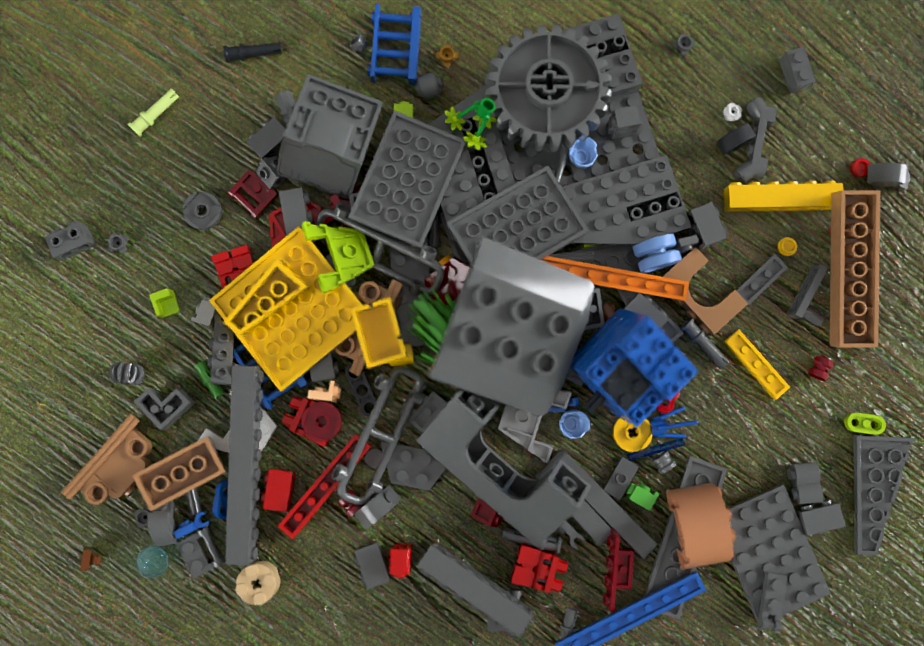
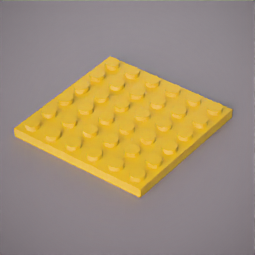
[209,226,363,392]

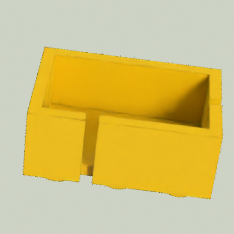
[350,298,408,368]

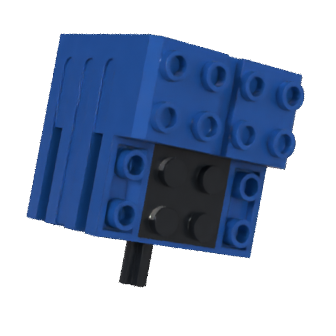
[570,308,698,427]

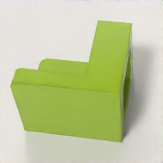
[149,288,180,318]

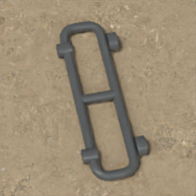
[315,204,444,295]
[332,366,424,505]

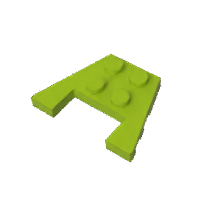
[301,221,374,294]

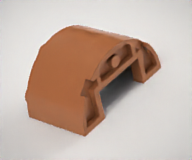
[666,483,736,570]

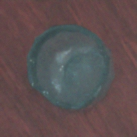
[137,546,168,578]

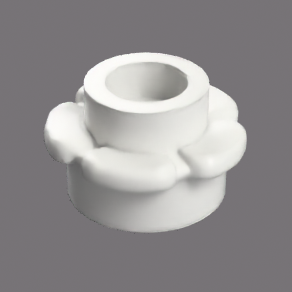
[723,103,742,121]

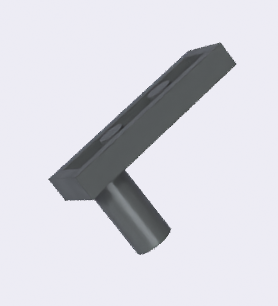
[786,264,828,326]

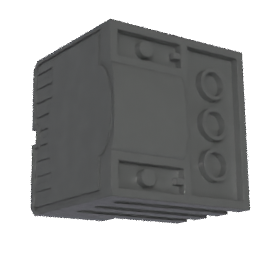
[277,74,383,199]

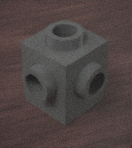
[256,155,287,189]

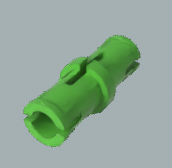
[194,361,225,399]

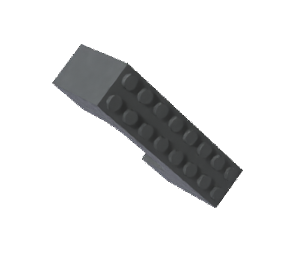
[417,388,591,547]

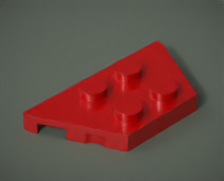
[269,201,336,248]

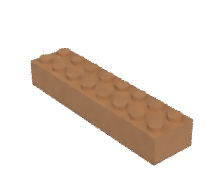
[830,190,880,348]

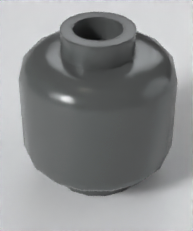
[415,72,444,100]

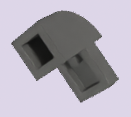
[867,163,910,190]
[354,485,402,529]
[148,500,178,547]

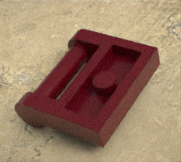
[228,169,279,220]

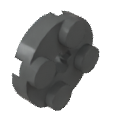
[183,192,223,231]

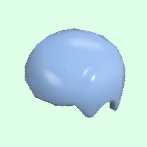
[569,137,598,168]
[559,409,590,439]

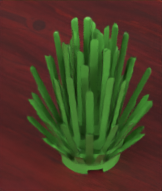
[406,290,456,365]

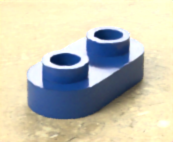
[212,479,228,520]

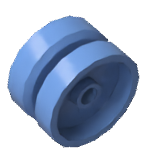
[632,234,682,273]

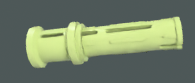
[128,88,180,137]

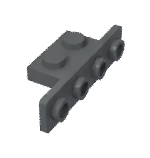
[207,312,234,385]

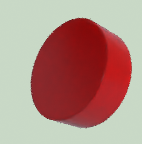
[850,158,871,178]

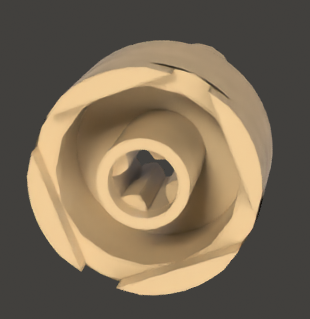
[236,560,281,605]

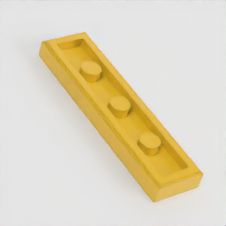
[723,329,790,400]

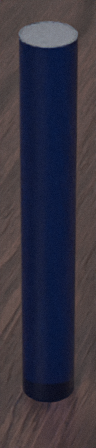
[627,438,685,461]

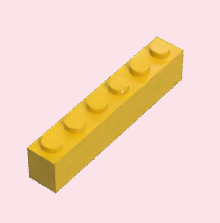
[723,181,843,212]

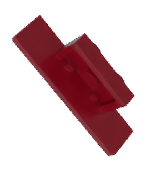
[603,529,634,612]

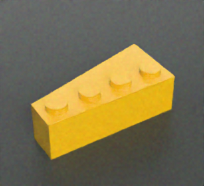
[224,261,310,335]

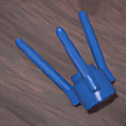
[649,406,698,438]

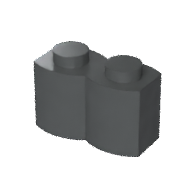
[787,462,823,504]

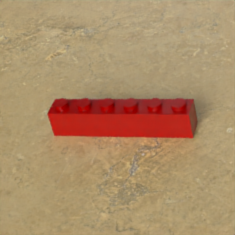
[278,434,372,539]

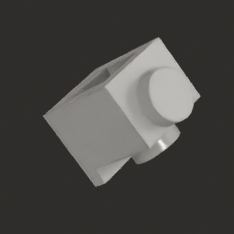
[191,297,217,328]

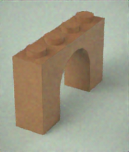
[662,247,748,336]

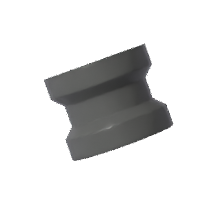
[651,451,676,474]

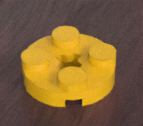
[612,417,652,452]

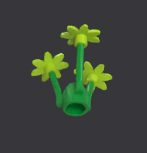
[444,98,497,151]

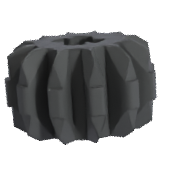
[109,362,144,385]

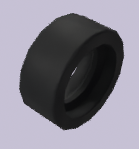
[717,123,756,155]

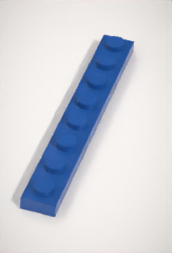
[554,571,706,646]

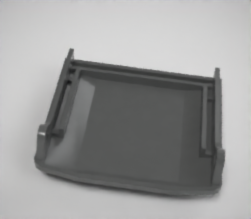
[427,237,594,416]

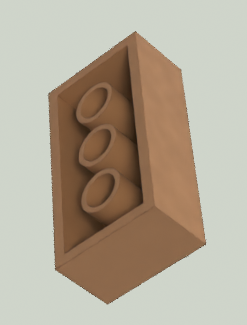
[132,436,227,511]

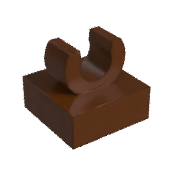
[80,547,101,571]

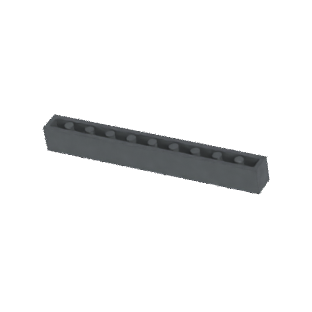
[279,187,340,382]
[225,365,264,566]

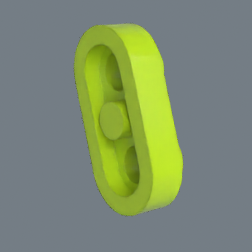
[844,413,886,435]

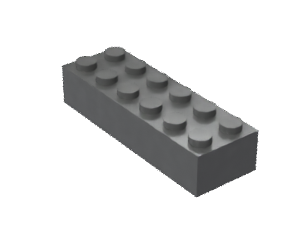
[418,542,534,637]

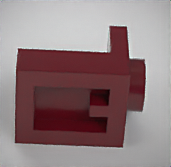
[470,498,503,528]

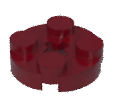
[301,402,342,442]

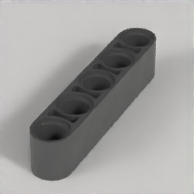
[535,463,611,547]

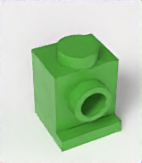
[626,483,659,511]

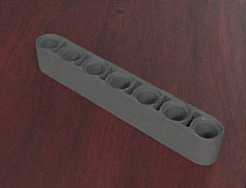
[548,449,658,559]

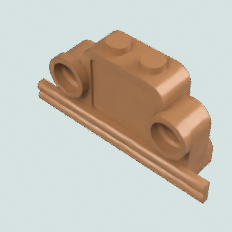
[335,280,403,376]
[61,413,152,505]

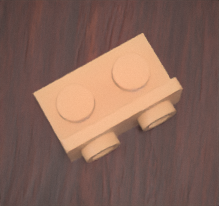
[308,381,341,403]

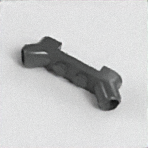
[734,97,777,183]

